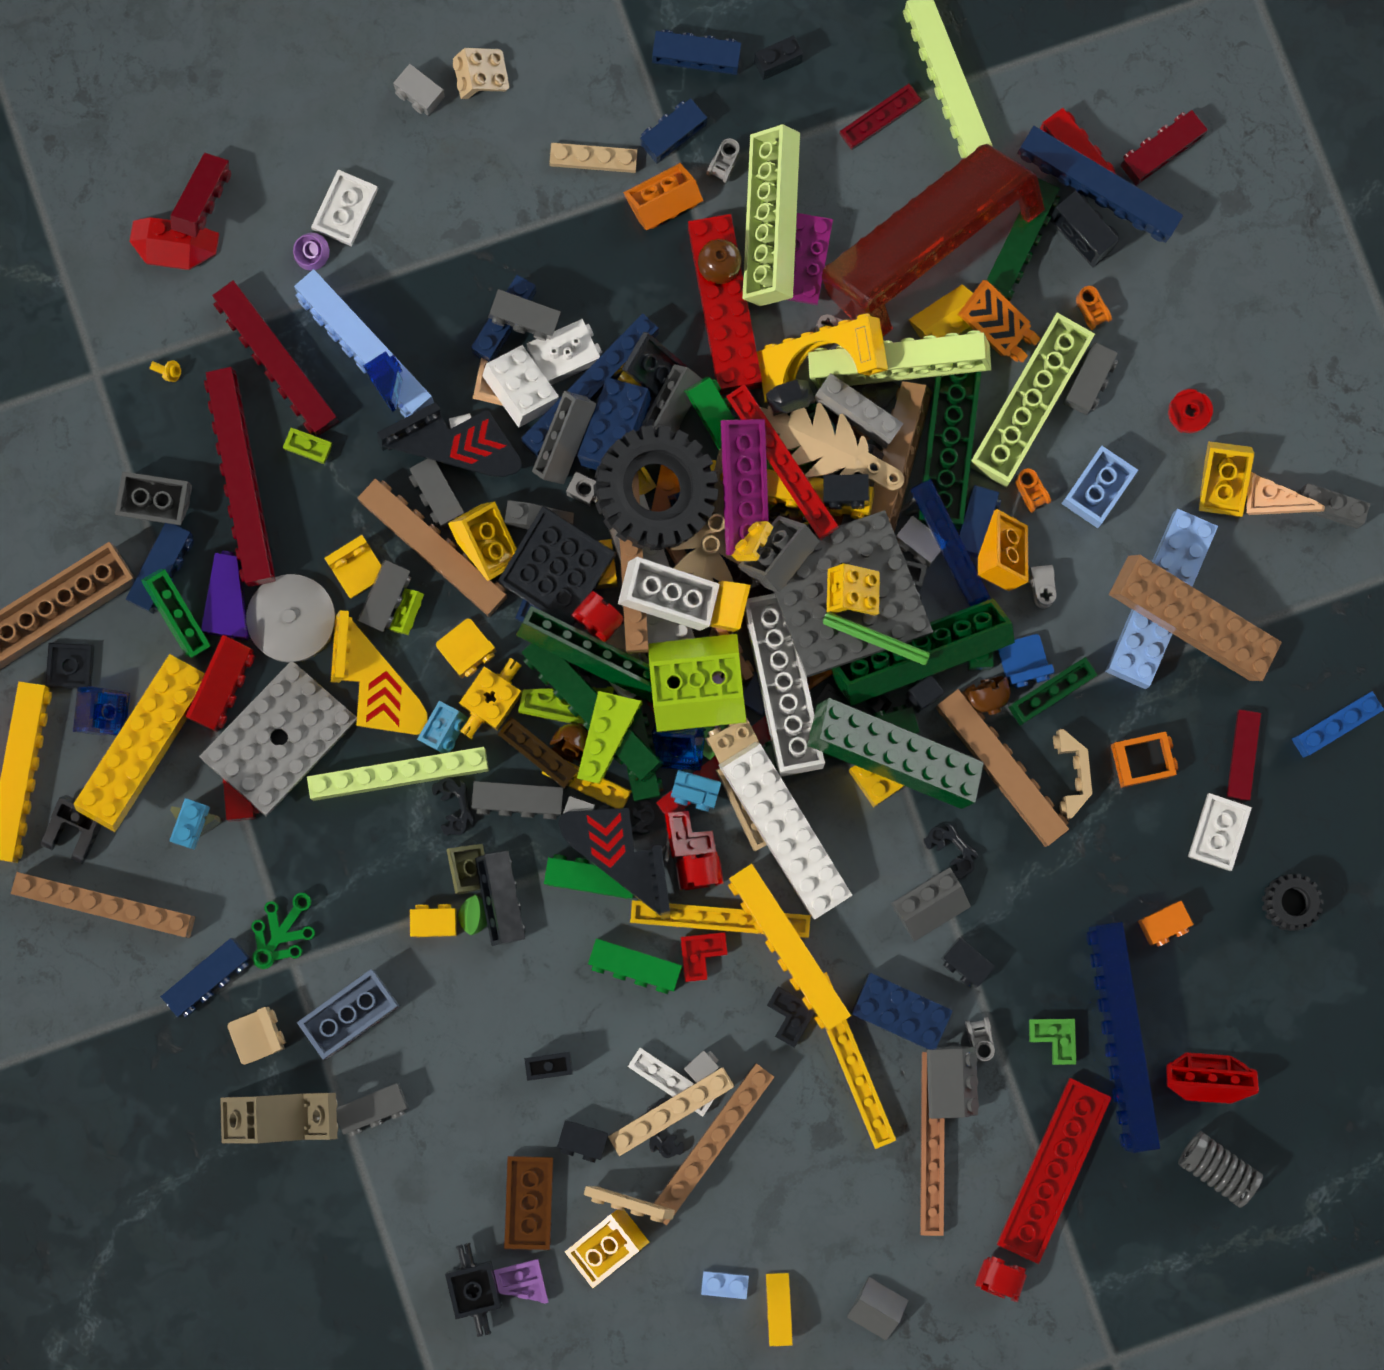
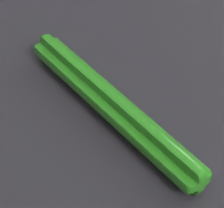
[823,612,930,665]

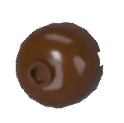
[698,239,742,284]
[965,676,1011,715]
[550,723,588,765]

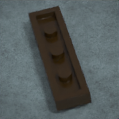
[498,717,579,789]

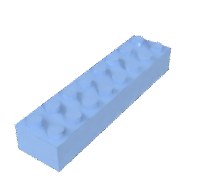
[294,269,434,418]
[1105,508,1218,689]

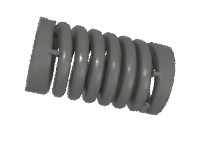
[1178,1131,1263,1208]

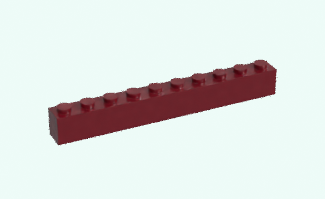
[204,367,276,587]

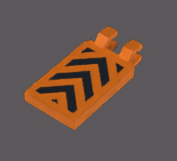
[958,280,1041,362]

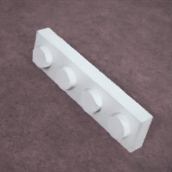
[627,1048,713,1117]

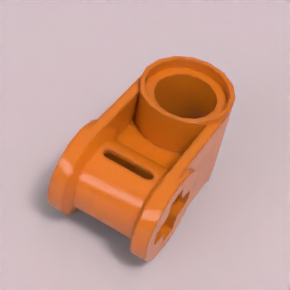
[1076,286,1112,330]
[1015,468,1051,513]

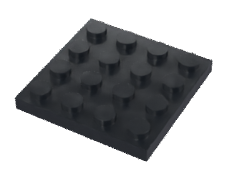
[498,506,617,626]

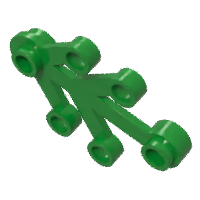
[251,893,315,969]

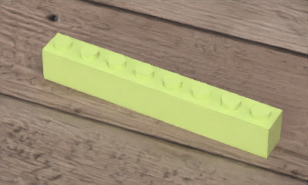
[903,0,994,164]
[307,747,489,801]

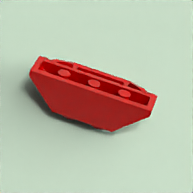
[129,217,219,270]
[1166,1052,1259,1104]

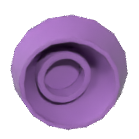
[293,232,330,271]

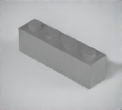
[814,373,903,449]

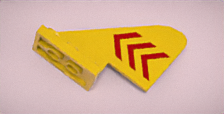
[331,610,428,735]

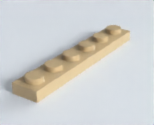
[608,1067,735,1156]

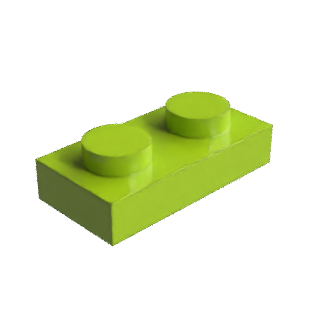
[283,428,333,464]
[389,588,424,635]

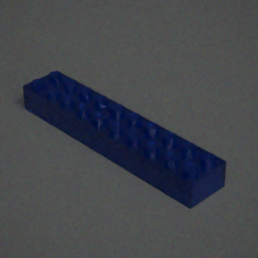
[1086,922,1160,1153]

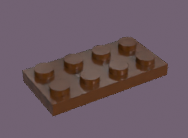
[504,1156,553,1250]

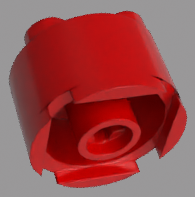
[571,591,624,642]
[675,852,724,890]
[975,1256,1027,1302]

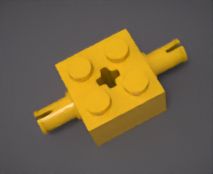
[459,658,522,739]

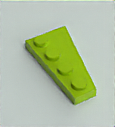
[518,687,614,724]
[577,691,643,784]

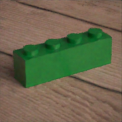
[684,377,739,451]
[141,569,210,658]
[544,854,633,900]
[588,938,682,994]

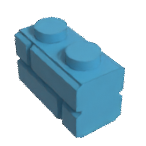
[671,770,721,812]
[170,798,210,850]

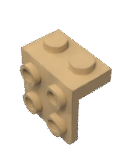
[453,48,509,99]
[705,718,759,764]
[228,1007,286,1065]

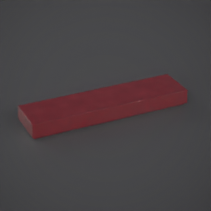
[839,83,922,150]
[1227,710,1261,801]

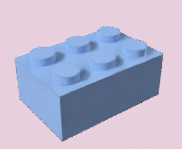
[1061,446,1138,528]

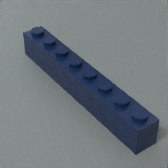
[1017,126,1183,243]
[521,313,659,457]

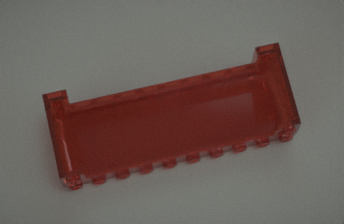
[822,144,1045,337]

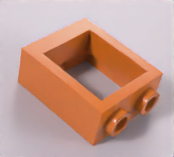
[1111,732,1178,788]

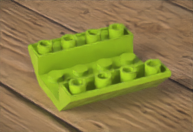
[648,634,747,732]

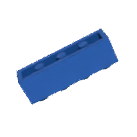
[1292,691,1384,758]

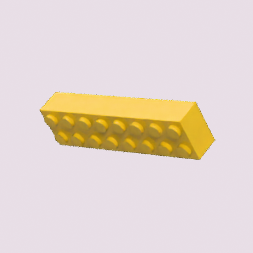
[74,654,205,832]

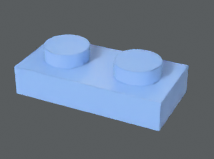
[701,1271,749,1299]

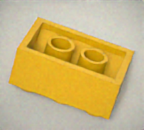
[908,285,973,339]

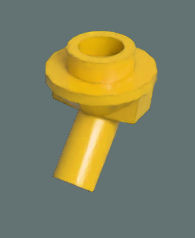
[149,360,181,382]

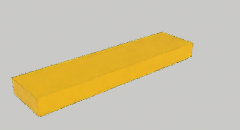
[542,761,632,809]

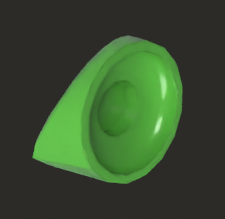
[458,895,488,935]

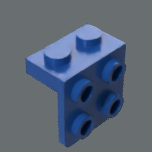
[998,634,1055,689]

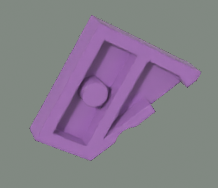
[494,1259,549,1303]

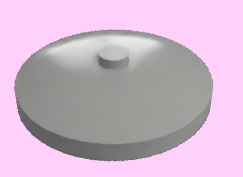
[246,574,336,663]

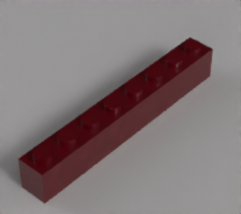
[212,280,339,437]

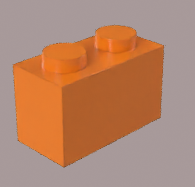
[1138,901,1194,947]

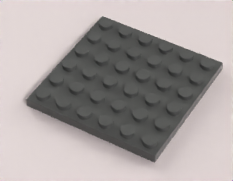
[773,510,933,678]

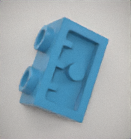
[417,701,468,754]

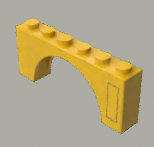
[757,314,888,403]

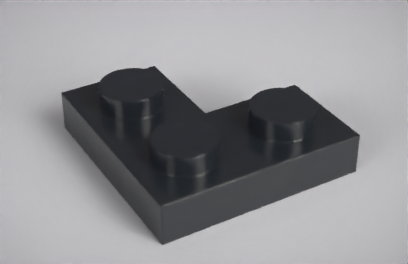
[767,986,815,1048]

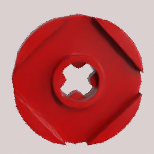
[1168,389,1213,433]

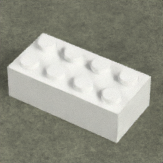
[618,557,720,630]

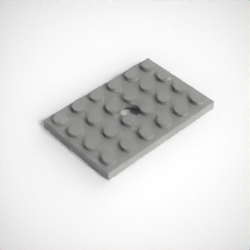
[200,661,357,817]

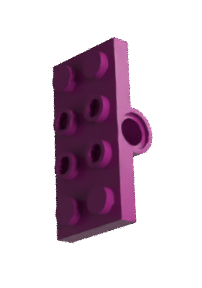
[787,213,833,305]

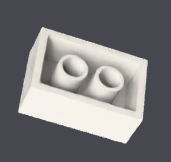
[482,345,559,427]

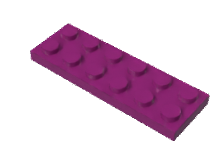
[721,419,769,555]

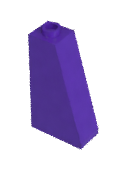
[201,551,249,641]

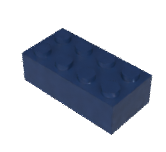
[578,378,651,470]
[850,973,953,1050]

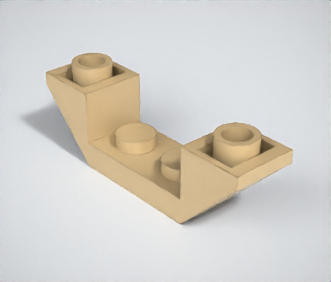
[1053,729,1092,820]

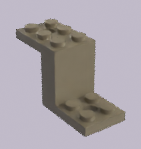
[220,1093,338,1143]

